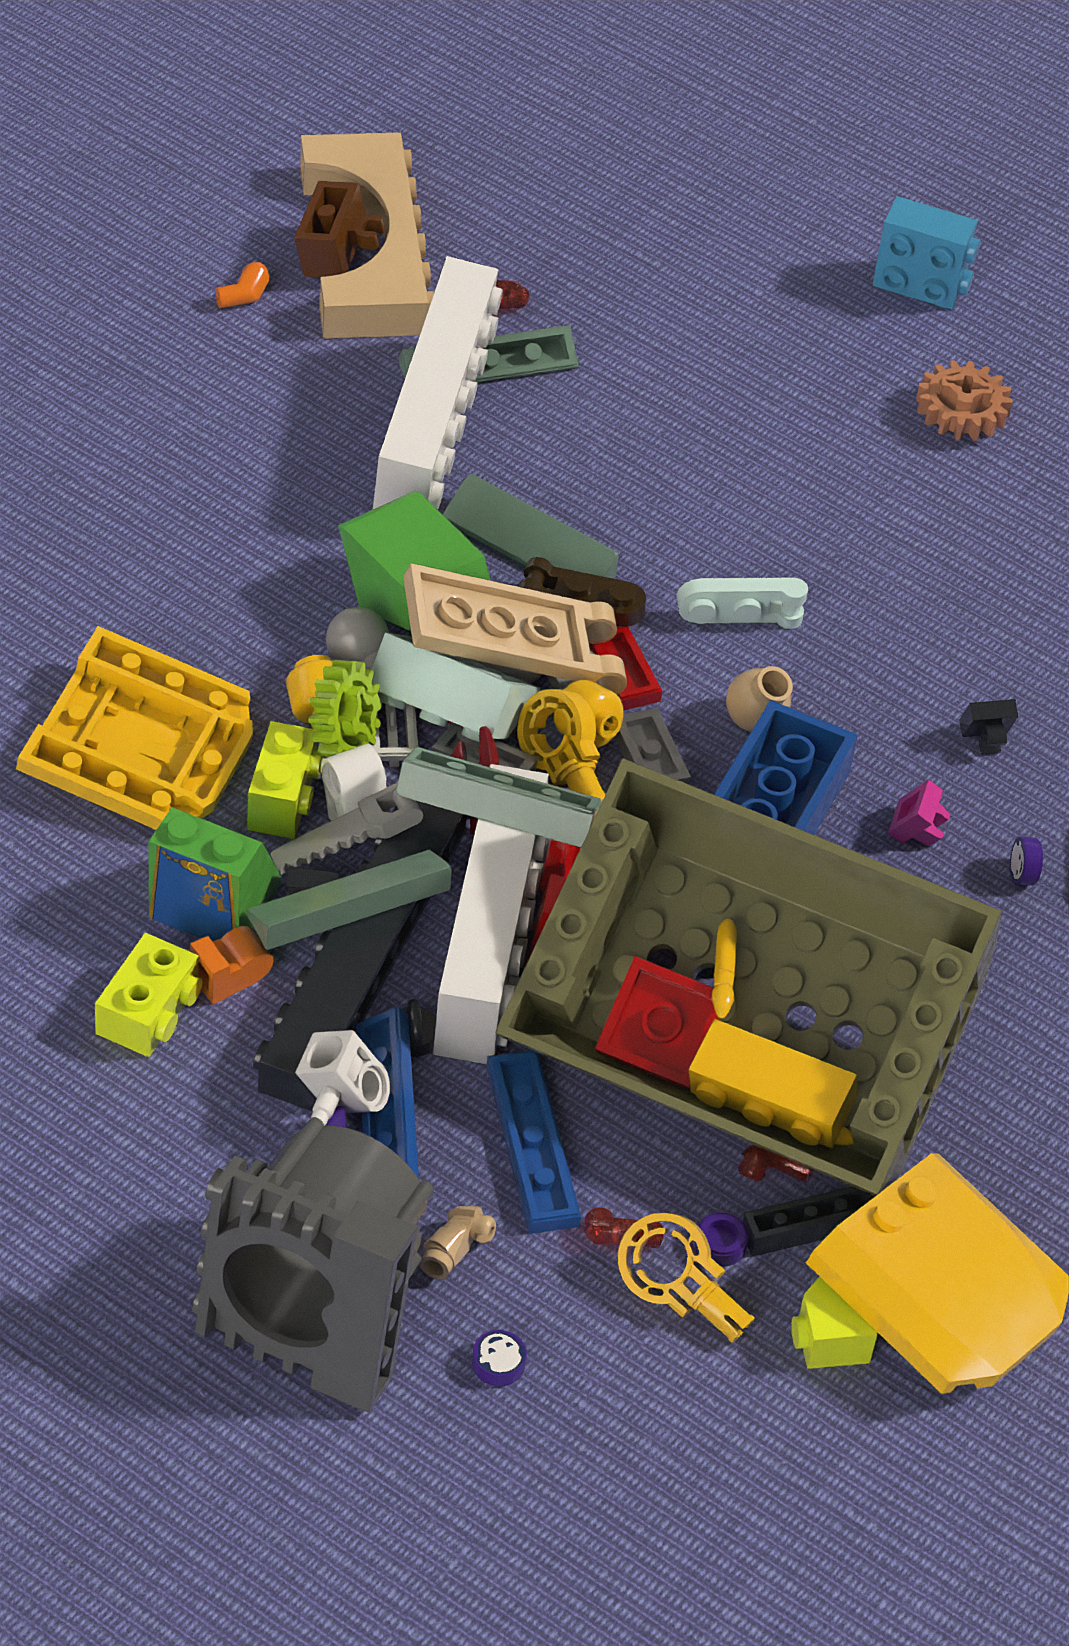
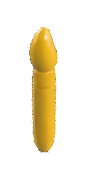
[712,918,737,1018]

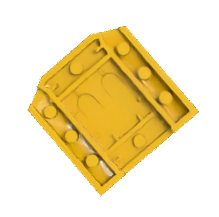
[16,626,253,830]
[806,1153,1069,1394]

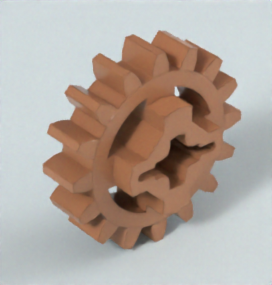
[916,360,1013,441]

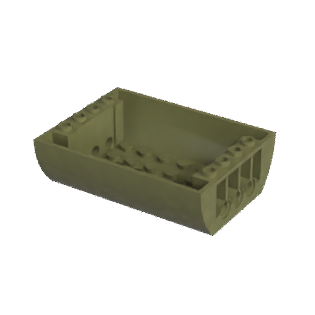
[495,758,1002,1196]

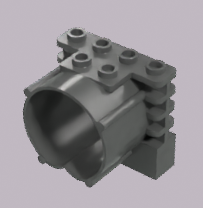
[192,1117,433,1413]

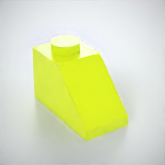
[791,1276,877,1369]

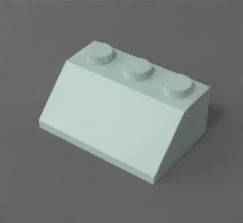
[371,632,541,742]

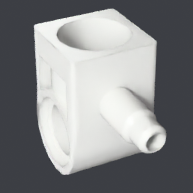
[321,743,390,821]
[296,1030,390,1126]

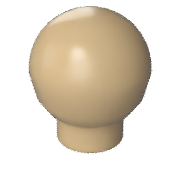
[726,666,793,732]

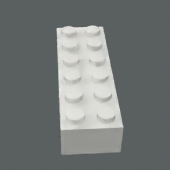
[373,256,503,510]
[433,764,550,1064]

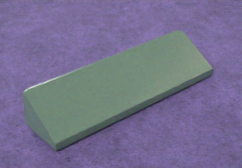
[398,325,579,383]
[443,474,619,579]
[396,747,602,847]
[247,850,452,950]

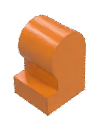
[190,926,274,1005]

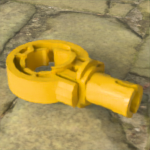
[517,689,605,801]
[618,1213,755,1343]

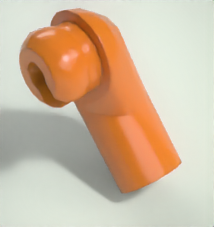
[215,262,269,309]

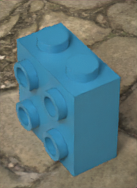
[872,196,981,310]

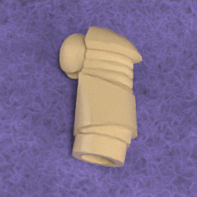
[420,1206,496,1279]

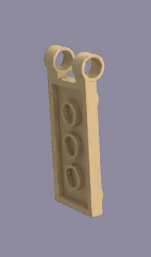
[403,563,627,695]

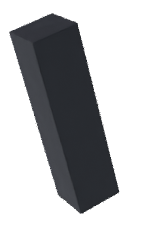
[743,1186,873,1257]

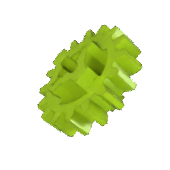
[308,660,382,758]

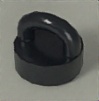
[401,999,437,1057]

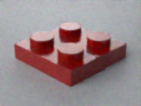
[595,956,721,1091]

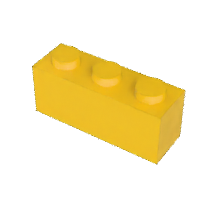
[689,1019,857,1149]

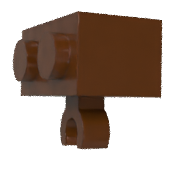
[294,181,385,277]

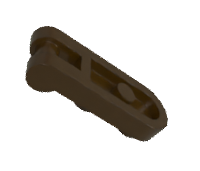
[518,557,646,627]

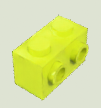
[247,721,324,839]
[95,933,203,1057]

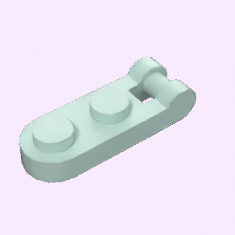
[677,578,808,629]

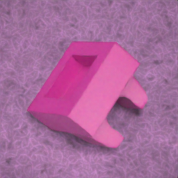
[888,779,950,846]

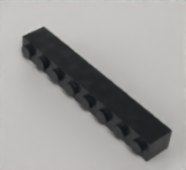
[253,801,470,1112]

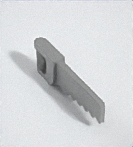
[271,782,423,875]

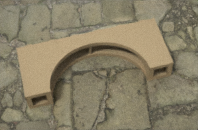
[300,132,434,339]

